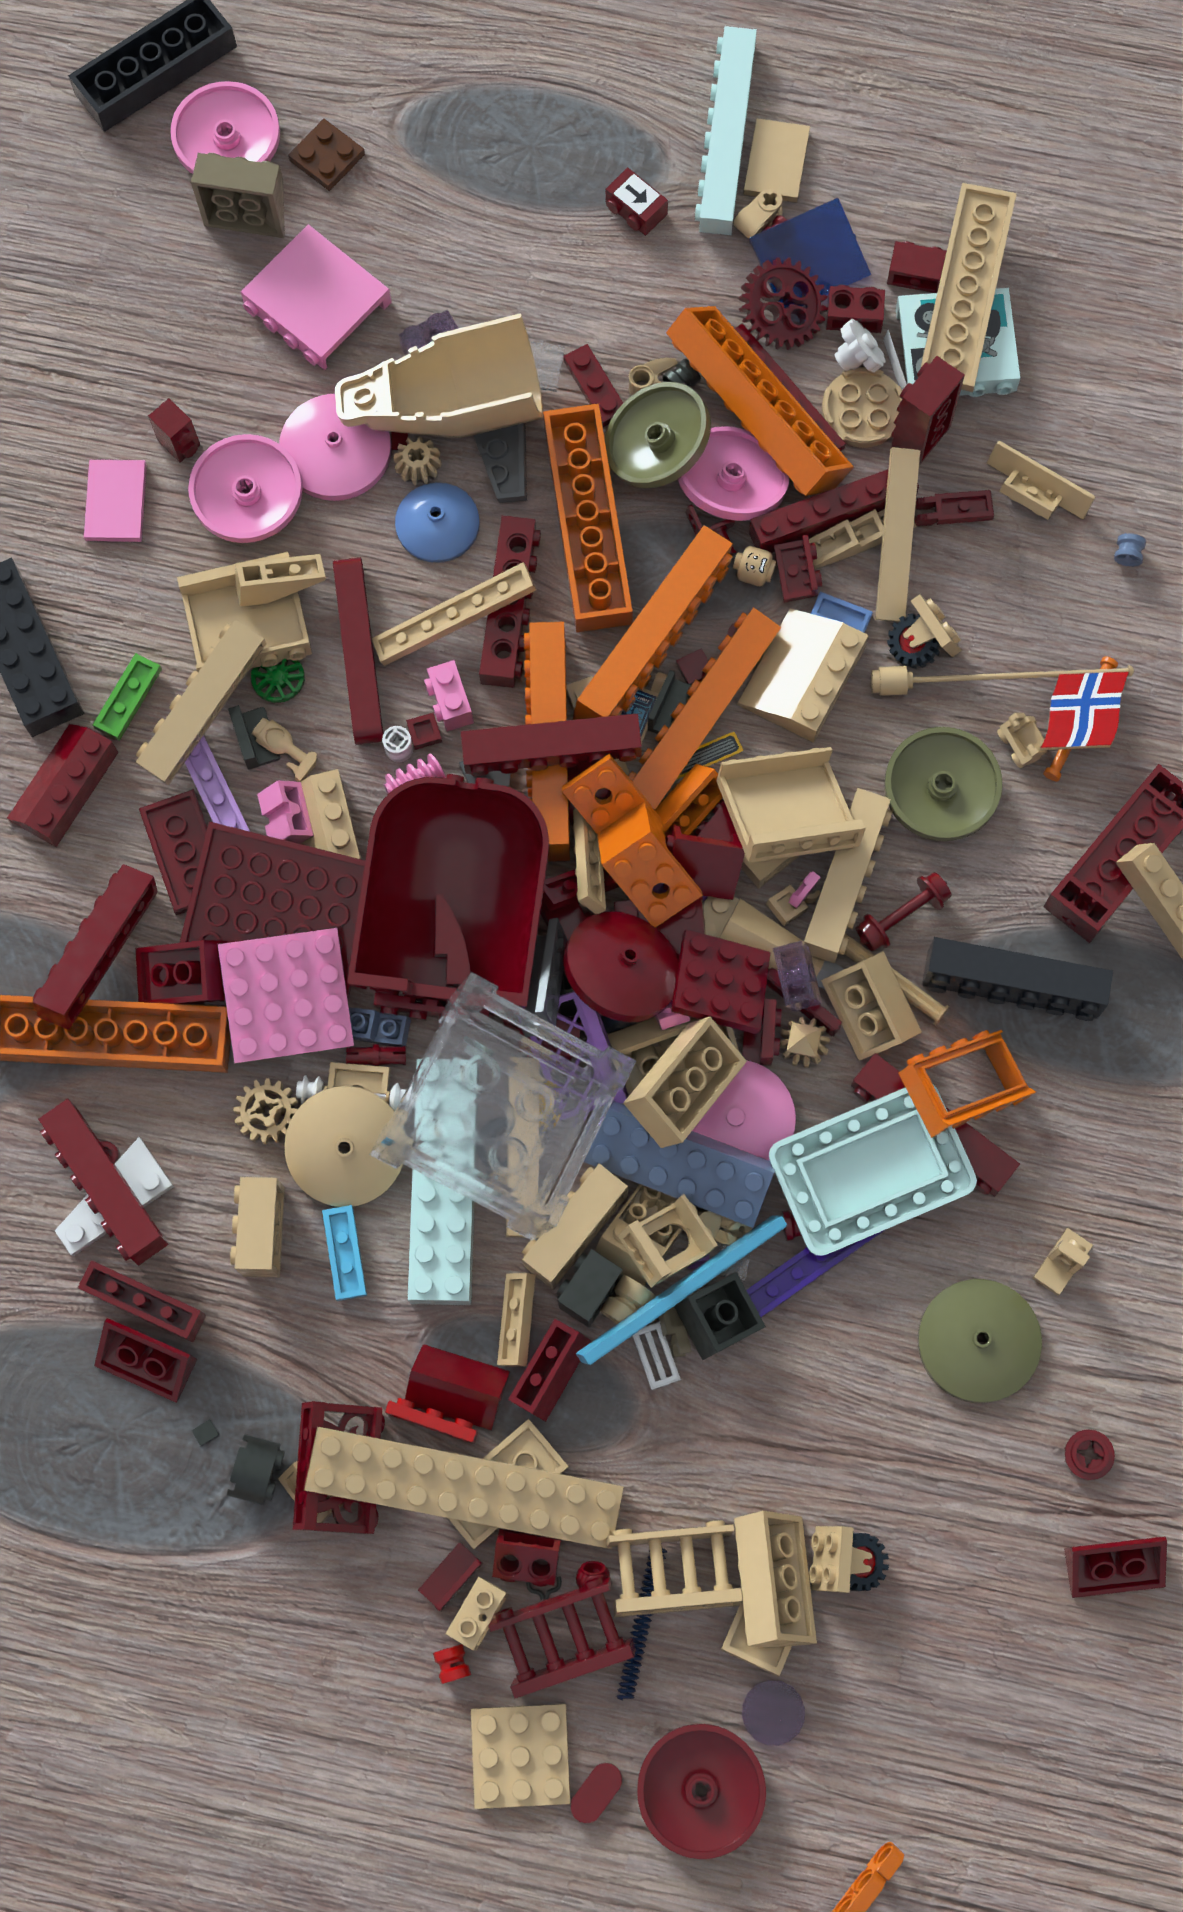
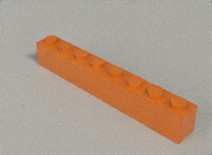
[628,607,781,810]

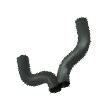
[526,1576,562,1600]

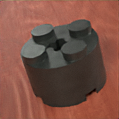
[227,1434,285,1505]

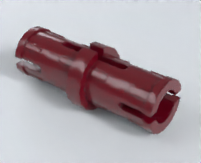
[346,1044,406,1066]

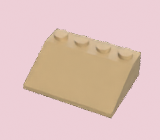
[737,608,869,743]

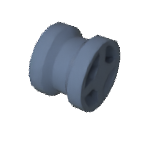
[1114,533,1146,567]

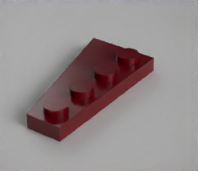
[373,993,495,1030]

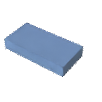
[811,592,873,633]

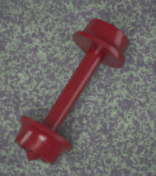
[855,872,952,952]

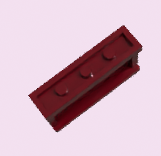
[293,1401,385,1534]

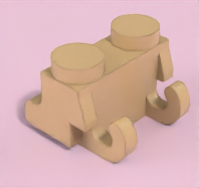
[997,713,1047,768]

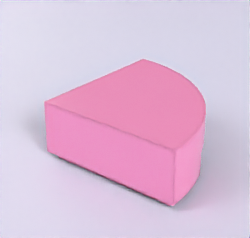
[789,871,821,909]

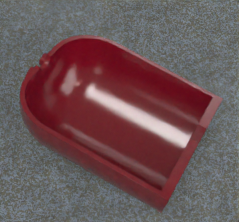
[347,774,549,1010]

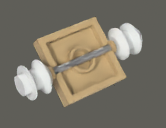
[296,1062,416,1114]

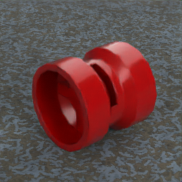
[433,1644,471,1684]

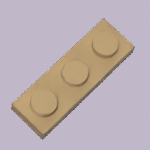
[497,1273,536,1367]

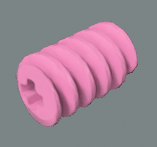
[383,754,446,794]

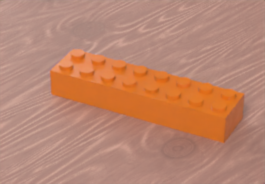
[666,306,854,496]
[543,404,633,633]
[573,525,733,720]
[524,622,570,861]
[0,995,231,1073]

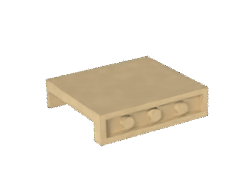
[177,552,312,672]
[716,747,866,863]

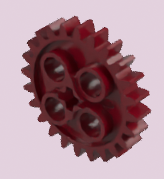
[738,257,828,350]

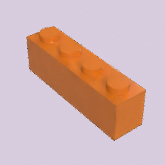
[655,764,723,840]

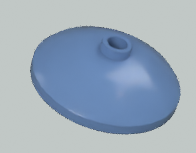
[395,482,480,563]

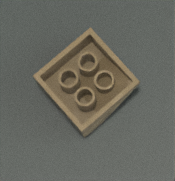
[191,153,285,238]

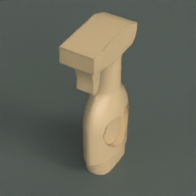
[251,718,317,782]

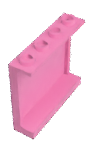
[241,224,392,370]

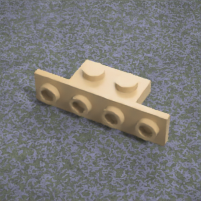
[986,441,1095,520]

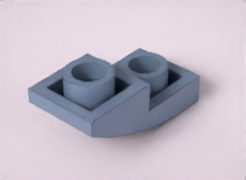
[349,1008,411,1047]

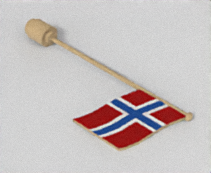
[871,665,1134,750]

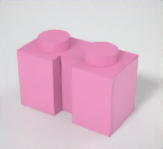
[257,780,314,844]

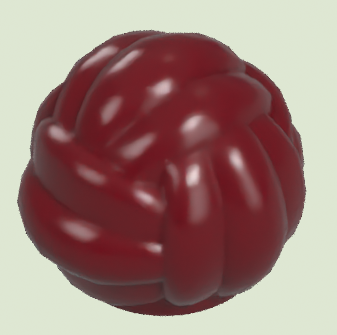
[576,1561,610,1588]

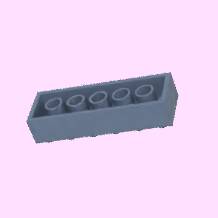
[583,1099,775,1228]

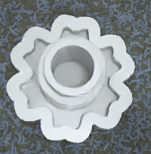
[835,319,886,372]

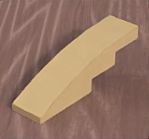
[809,509,917,569]

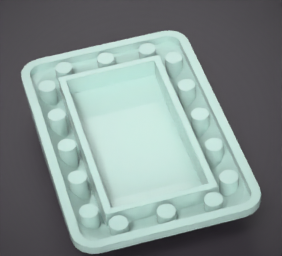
[769,1085,977,1256]

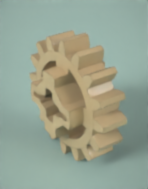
[233,1078,298,1145]

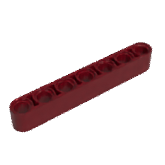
[333,557,384,745]

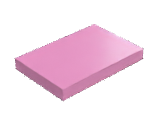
[84,460,147,542]

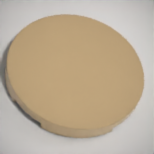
[822,367,902,448]

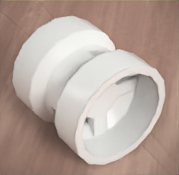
[382,726,413,762]

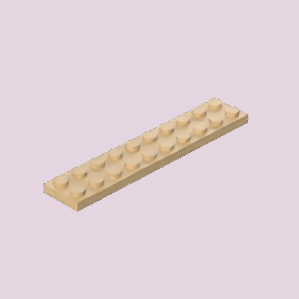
[304,1426,624,1549]

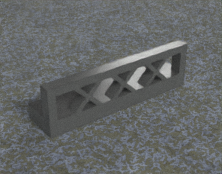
[522,918,568,1037]

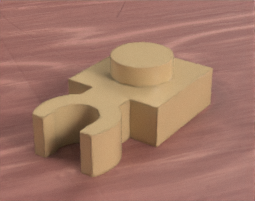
[766,882,821,926]

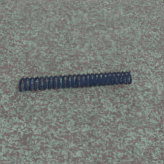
[616,1543,667,1701]

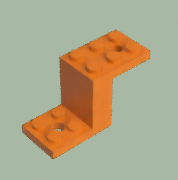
[562,754,703,927]

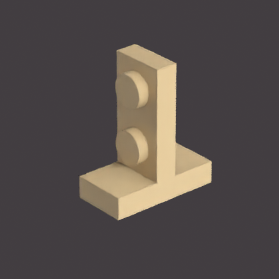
[1032,1228,1093,1296]

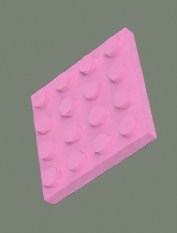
[218,928,354,1063]

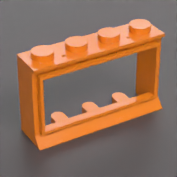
[898,1030,1037,1138]

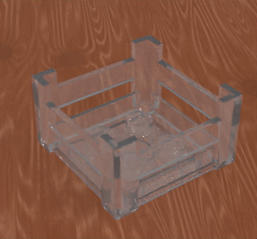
[369,972,636,1241]

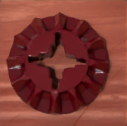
[1064,1429,1115,1480]

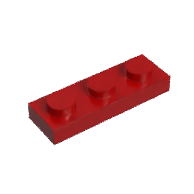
[385,1398,478,1444]

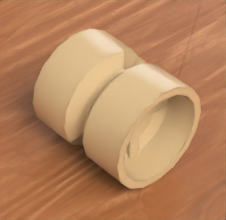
[600,1275,656,1324]

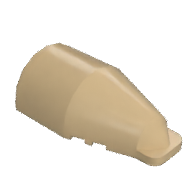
[335,313,543,438]

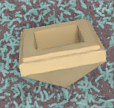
[786,1022,822,1058]

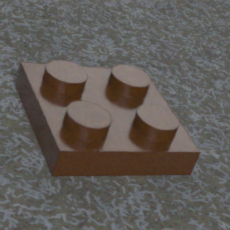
[288,118,365,192]

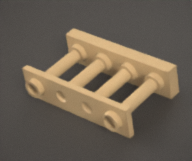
[606,1520,743,1618]

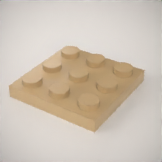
[471,1704,571,1809]

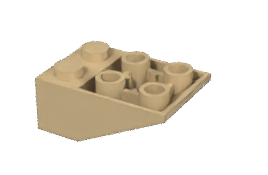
[595,1184,683,1287]

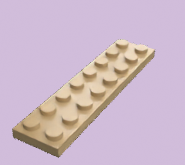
[921,183,1017,392]

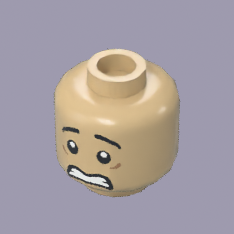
[733,546,777,587]

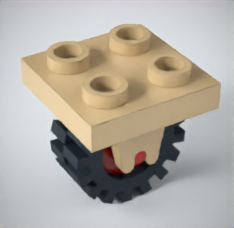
[887,594,962,669]
[809,1526,889,1593]

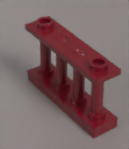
[489,1576,636,1699]

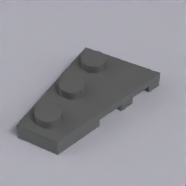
[473,423,527,503]

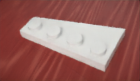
[55,1137,174,1257]

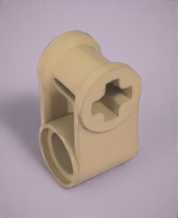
[733,188,783,243]

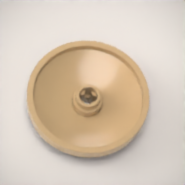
[284,1086,406,1207]

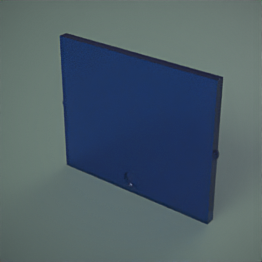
[749,198,871,308]

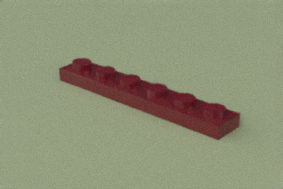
[735,323,846,451]

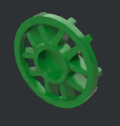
[251,659,305,703]

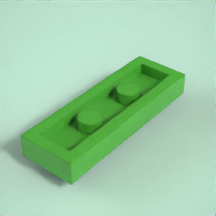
[93,653,162,741]

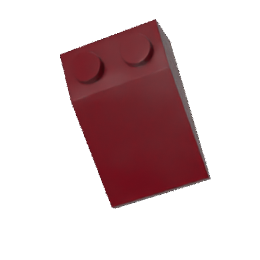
[135,940,227,1004]

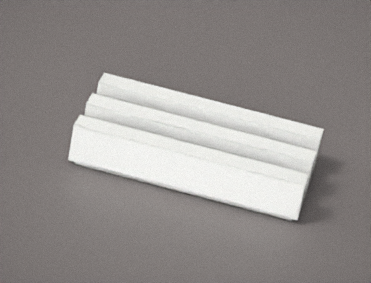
[632,1321,681,1390]

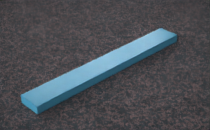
[576,1215,787,1365]

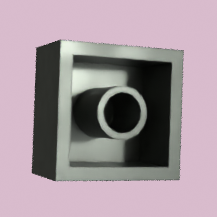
[556,1249,623,1328]
[674,1272,766,1361]

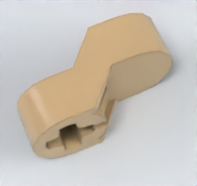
[697,1209,752,1245]

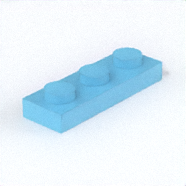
[322,1205,367,1301]

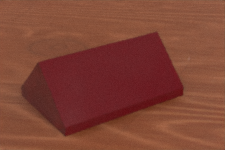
[94,1318,197,1403]
[405,1344,510,1431]
[1064,1536,1167,1598]

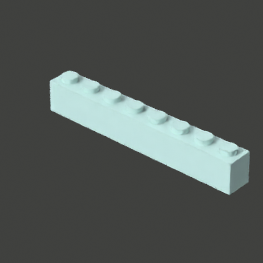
[695,26,757,235]

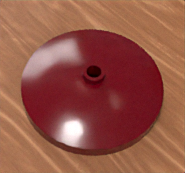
[563,912,679,1022]
[637,1723,766,1859]

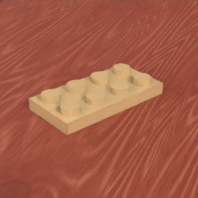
[448,1419,569,1550]

